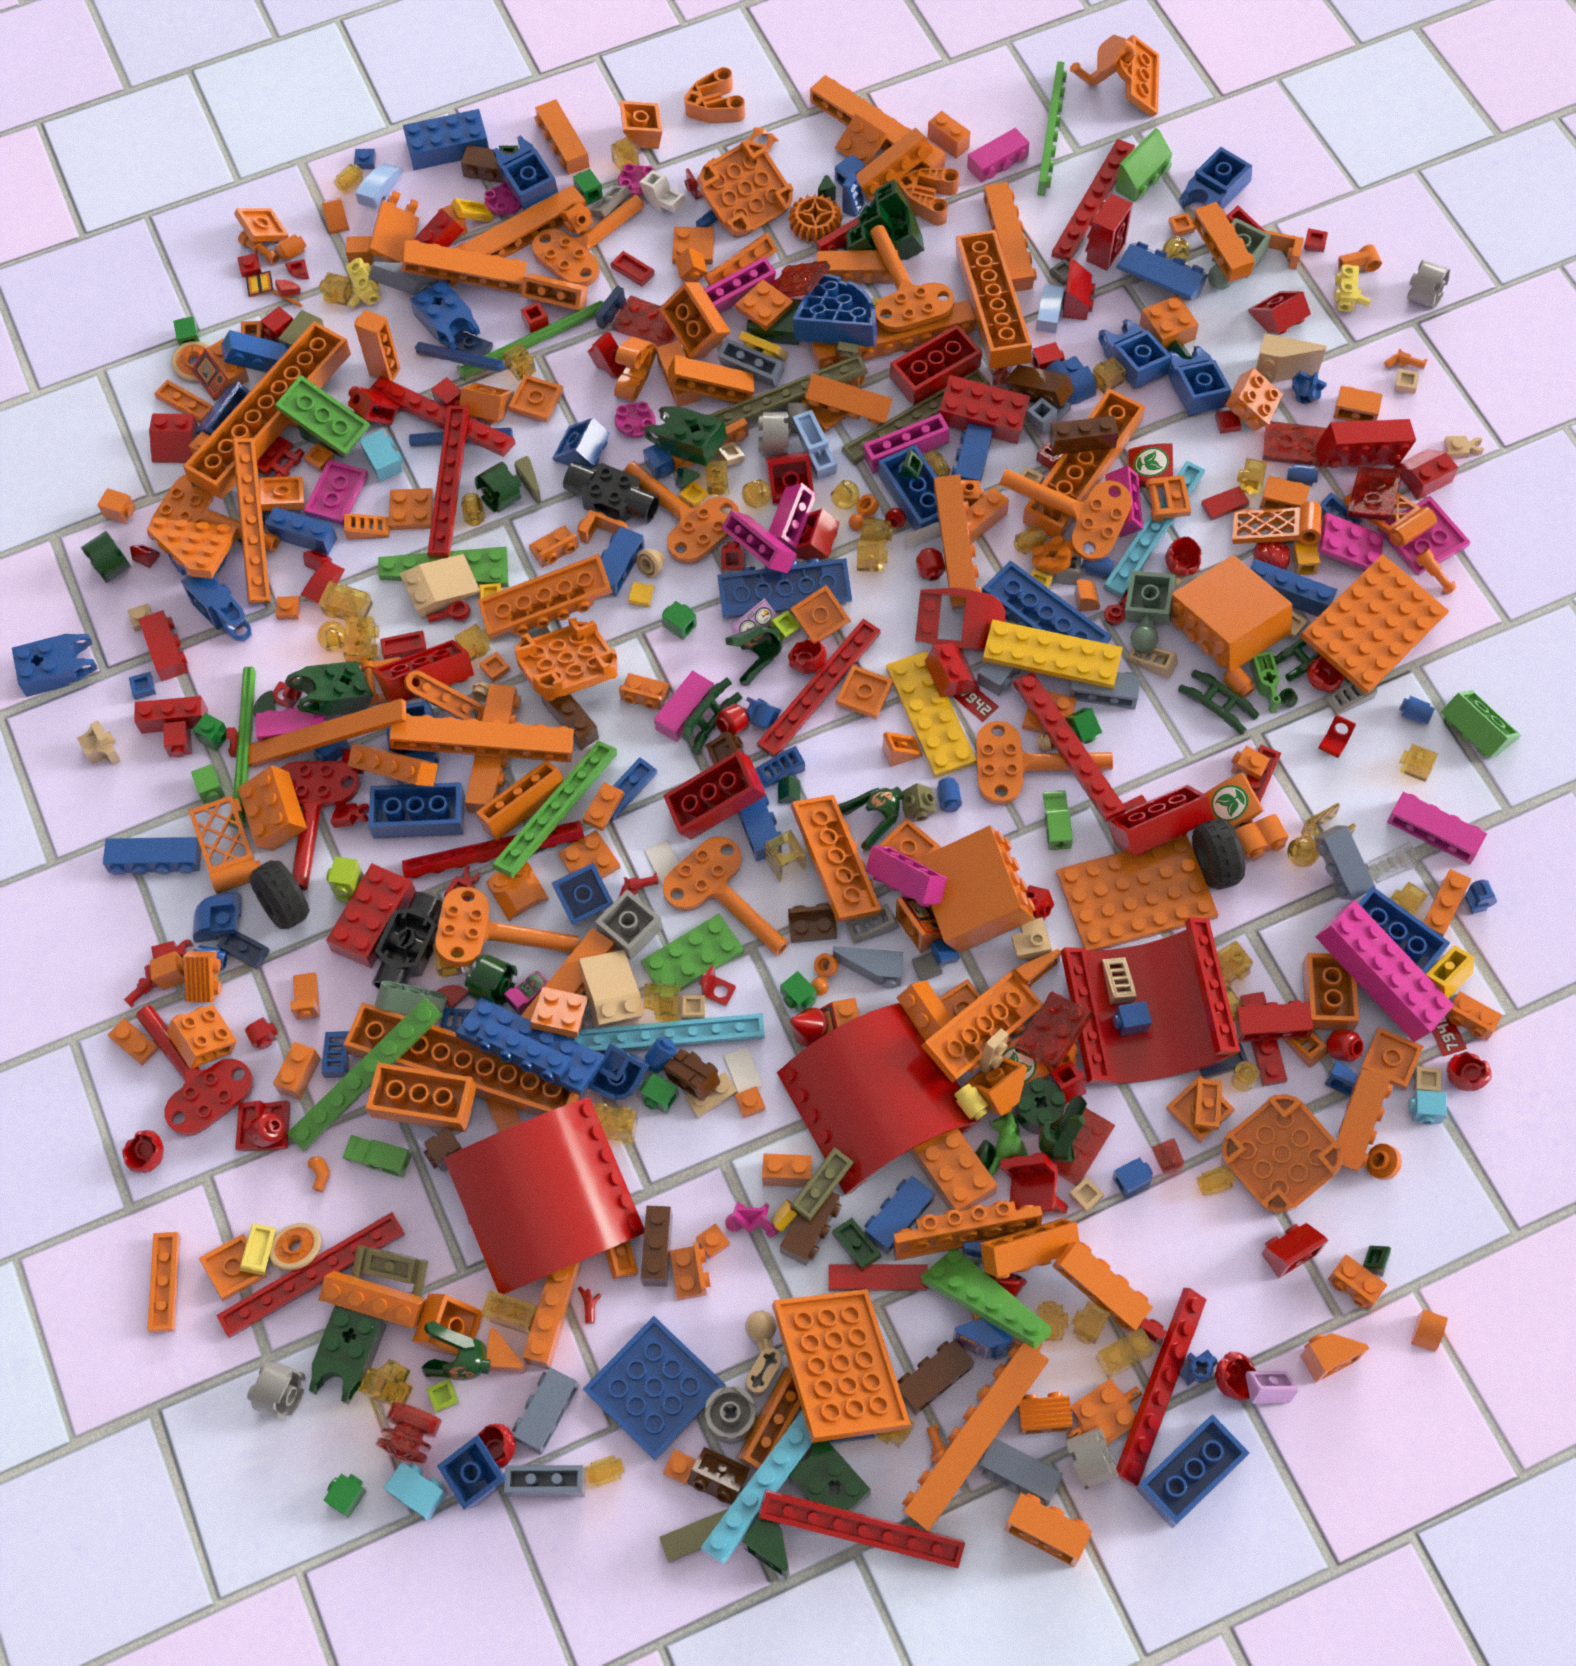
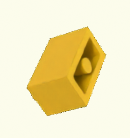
[1426,945,1474,999]

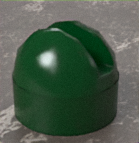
[1279,688,1298,708]

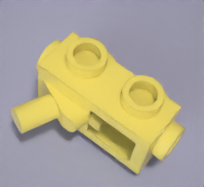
[345,258,382,308]
[1334,264,1371,312]

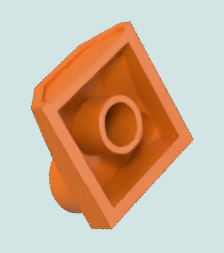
[486,862,549,921]

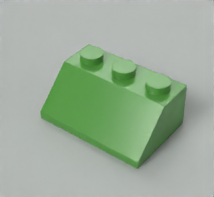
[1115,128,1172,203]
[1441,690,1521,758]

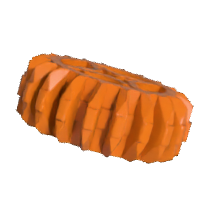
[788,194,842,244]

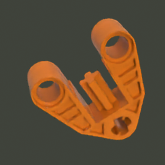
[684,67,745,123]
[897,168,959,226]
[614,336,657,402]

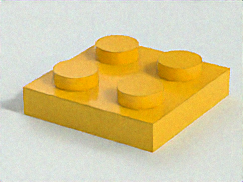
[739,331,789,361]

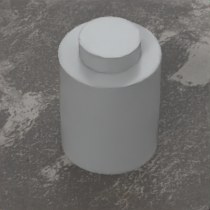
[788,403,809,433]

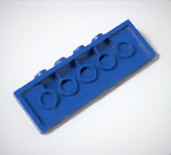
[717,558,852,619]
[982,560,1112,644]
[456,997,605,1096]

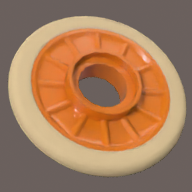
[171,341,209,381]
[270,1223,322,1271]

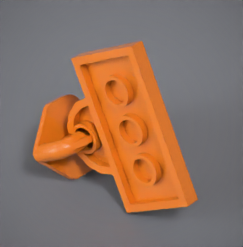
[1070,35,1159,117]

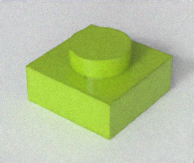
[770,610,801,640]
[426,1378,460,1414]

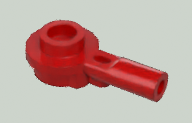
[1104,590,1128,626]
[427,600,471,623]

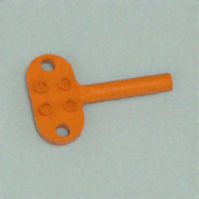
[532,195,644,286]
[870,225,954,333]
[624,461,740,564]
[999,468,1132,561]
[150,474,280,552]
[976,721,1113,805]
[662,836,789,956]
[435,887,579,967]

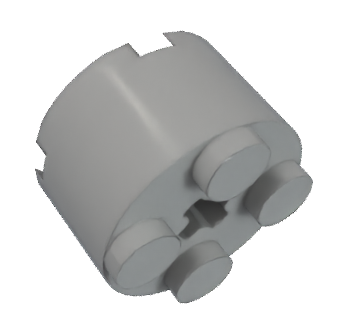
[1407,259,1451,308]
[758,412,788,455]
[247,1362,306,1421]
[705,1387,757,1444]
[1066,1428,1119,1490]

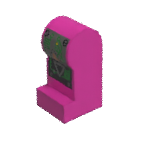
[504,971,549,1016]

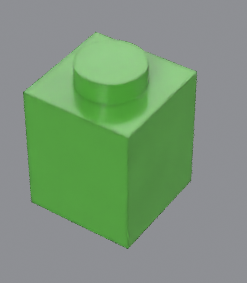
[191,764,225,804]

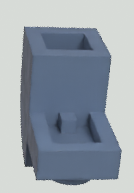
[1027,398,1071,434]

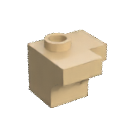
[77,720,121,765]
[1011,918,1052,963]

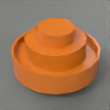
[1366,1143,1402,1180]

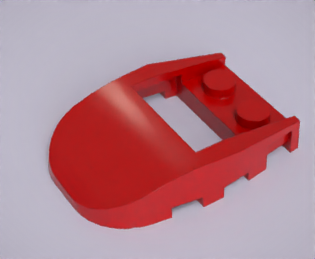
[915,587,1006,652]

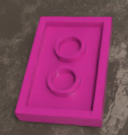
[303,459,369,526]
[1318,513,1384,571]

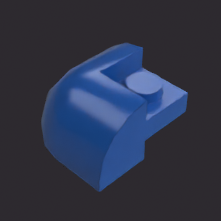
[1045,356,1096,405]
[193,892,242,943]
[587,1044,650,1100]

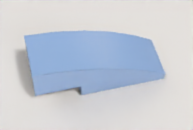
[355,163,403,209]
[1036,284,1065,333]
[792,410,837,480]

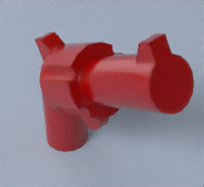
[618,872,659,898]
[124,965,158,1008]

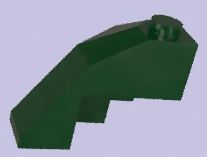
[846,179,925,260]

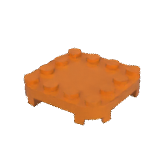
[697,139,794,238]
[514,617,618,701]
[1222,1094,1343,1214]

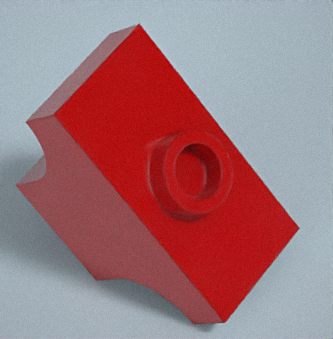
[587,332,626,378]

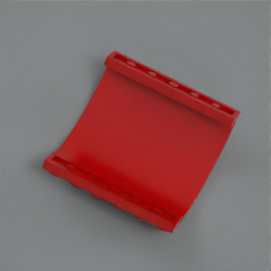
[1061,917,1240,1084]
[776,1003,980,1195]
[444,1097,644,1296]

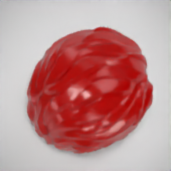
[1165,536,1201,577]
[1253,541,1291,570]
[788,639,827,674]
[1307,656,1345,692]
[1446,1051,1492,1091]
[122,1130,164,1174]
[1215,1351,1256,1401]
[477,1423,516,1468]

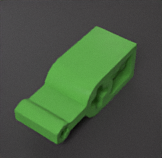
[1249,651,1281,714]
[1043,790,1073,850]
[342,1135,412,1178]

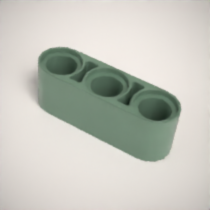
[375,981,447,1021]

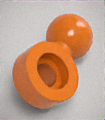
[848,494,879,531]
[811,953,838,996]

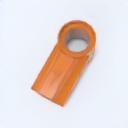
[1338,244,1382,272]

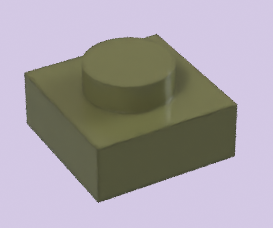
[835,341,859,359]

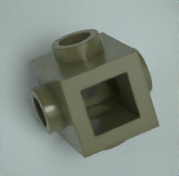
[902,783,936,821]

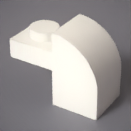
[639,170,686,213]

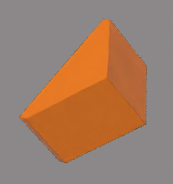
[322,197,350,235]
[882,732,923,767]
[486,1327,527,1374]

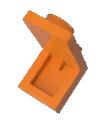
[577,510,628,544]
[290,972,320,1020]

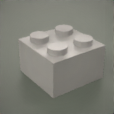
[595,890,663,960]

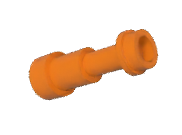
[238,230,279,264]
[1415,548,1457,595]

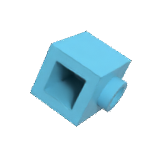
[1408,1090,1447,1125]

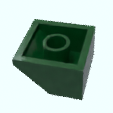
[742,1516,790,1579]

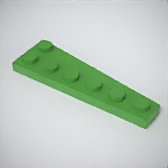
[378,546,509,587]
[921,1248,1052,1349]

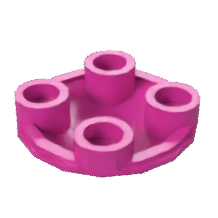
[618,163,654,196]
[484,182,521,215]
[614,401,656,438]

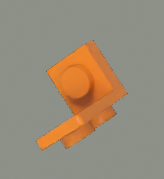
[1264,230,1304,270]

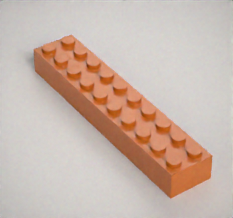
[183,321,351,500]
[343,1002,581,1116]

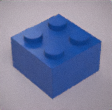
[551,862,613,925]

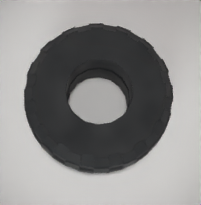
[1192,819,1246,890]
[249,860,310,929]

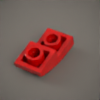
[301,560,345,605]

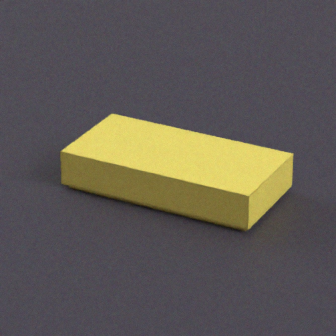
[239,1223,276,1276]

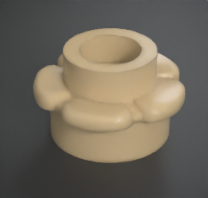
[472,682,489,702]
[1037,731,1054,753]

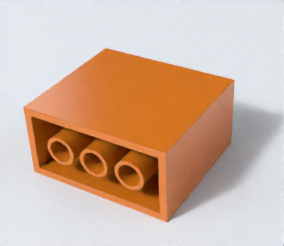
[1171,555,1292,673]
[915,825,1035,953]

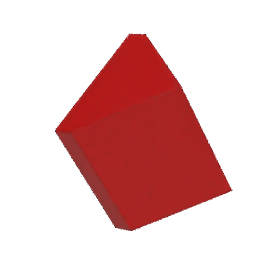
[130,544,160,568]
[303,550,332,571]

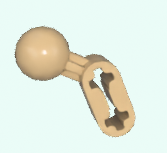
[745,1310,782,1396]

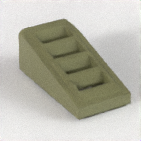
[514,456,541,504]

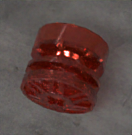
[375,1402,442,1464]

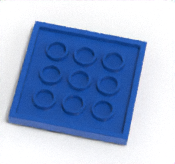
[583,1316,726,1461]

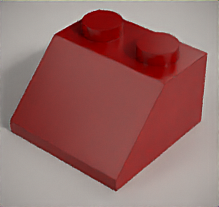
[1062,259,1095,320]
[1248,291,1311,335]
[149,413,199,463]
[1393,449,1459,500]
[765,451,814,504]
[792,508,840,561]
[925,643,980,697]
[1262,1222,1329,1278]

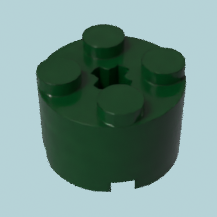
[474,462,522,513]
[80,531,131,583]
[464,954,517,1006]
[1015,1078,1065,1134]

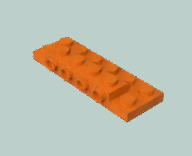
[477,554,613,639]
[790,795,882,923]
[921,969,1043,1083]
[894,1200,1043,1261]

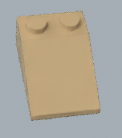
[1255,333,1327,382]
[400,554,481,619]
[578,950,645,1028]

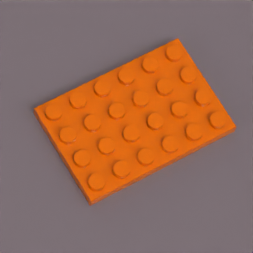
[1299,554,1449,695]
[1056,834,1219,950]
[772,1289,911,1443]

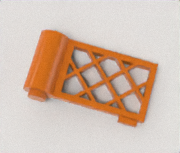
[1343,477,1437,547]
[1232,501,1322,545]
[188,795,261,894]

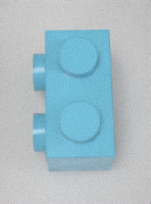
[359,429,403,482]
[384,1462,447,1522]

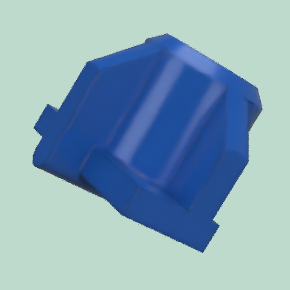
[1292,371,1327,404]
[746,697,782,729]
[1465,879,1497,914]
[1179,1349,1218,1386]

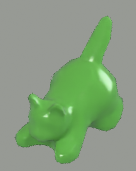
[988,1110,1028,1176]

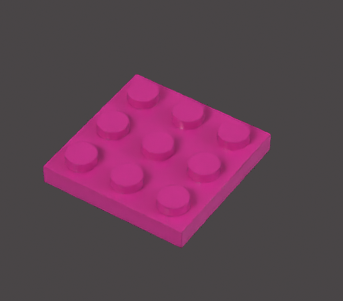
[1377,496,1471,576]

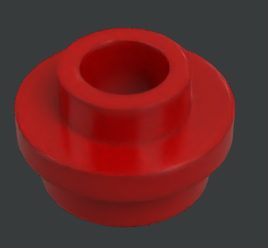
[885,508,906,528]

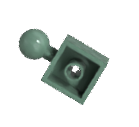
[1208,218,1271,290]
[1125,571,1177,653]

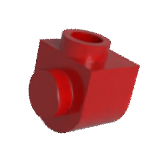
[245,1017,279,1050]

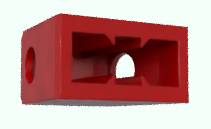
[348,386,400,425]

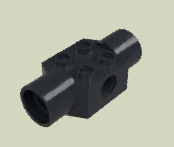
[563,461,659,523]
[372,892,443,989]

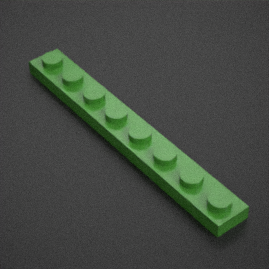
[1037,61,1067,196]
[492,741,617,878]
[287,998,443,1151]

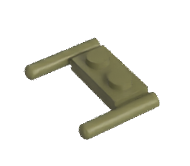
[351,1245,429,1297]

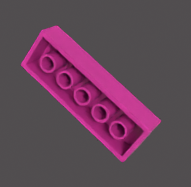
[1315,900,1454,1042]

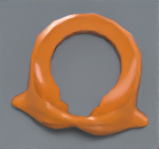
[749,127,779,152]

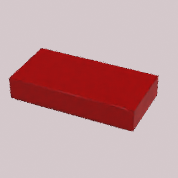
[610,251,655,287]
[1201,486,1250,521]
[380,630,427,660]

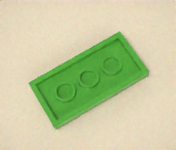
[275,375,370,457]
[641,914,744,1000]

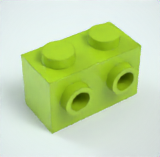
[326,856,364,904]

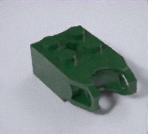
[643,406,727,467]
[285,661,373,716]
[309,1305,387,1405]
[788,1441,871,1512]

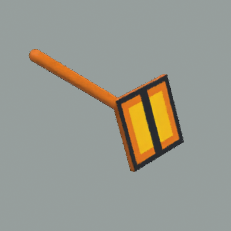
[246,271,303,307]

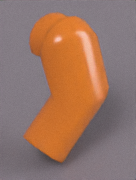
[307,1156,330,1192]

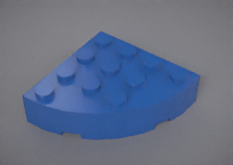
[792,273,877,347]

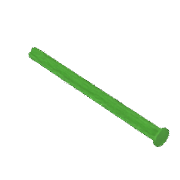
[457,300,603,381]
[229,666,256,829]

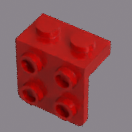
[1000,1152,1058,1213]

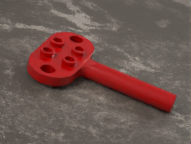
[280,761,361,891]
[136,1005,253,1136]

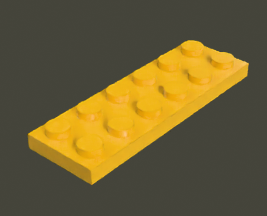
[983,620,1123,689]
[886,651,977,778]

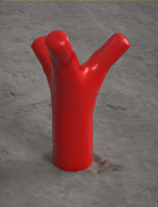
[578,1286,601,1324]

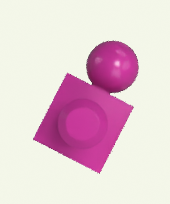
[725,1201,779,1238]

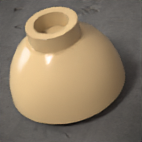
[636,549,665,578]

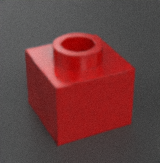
[520,301,549,333]

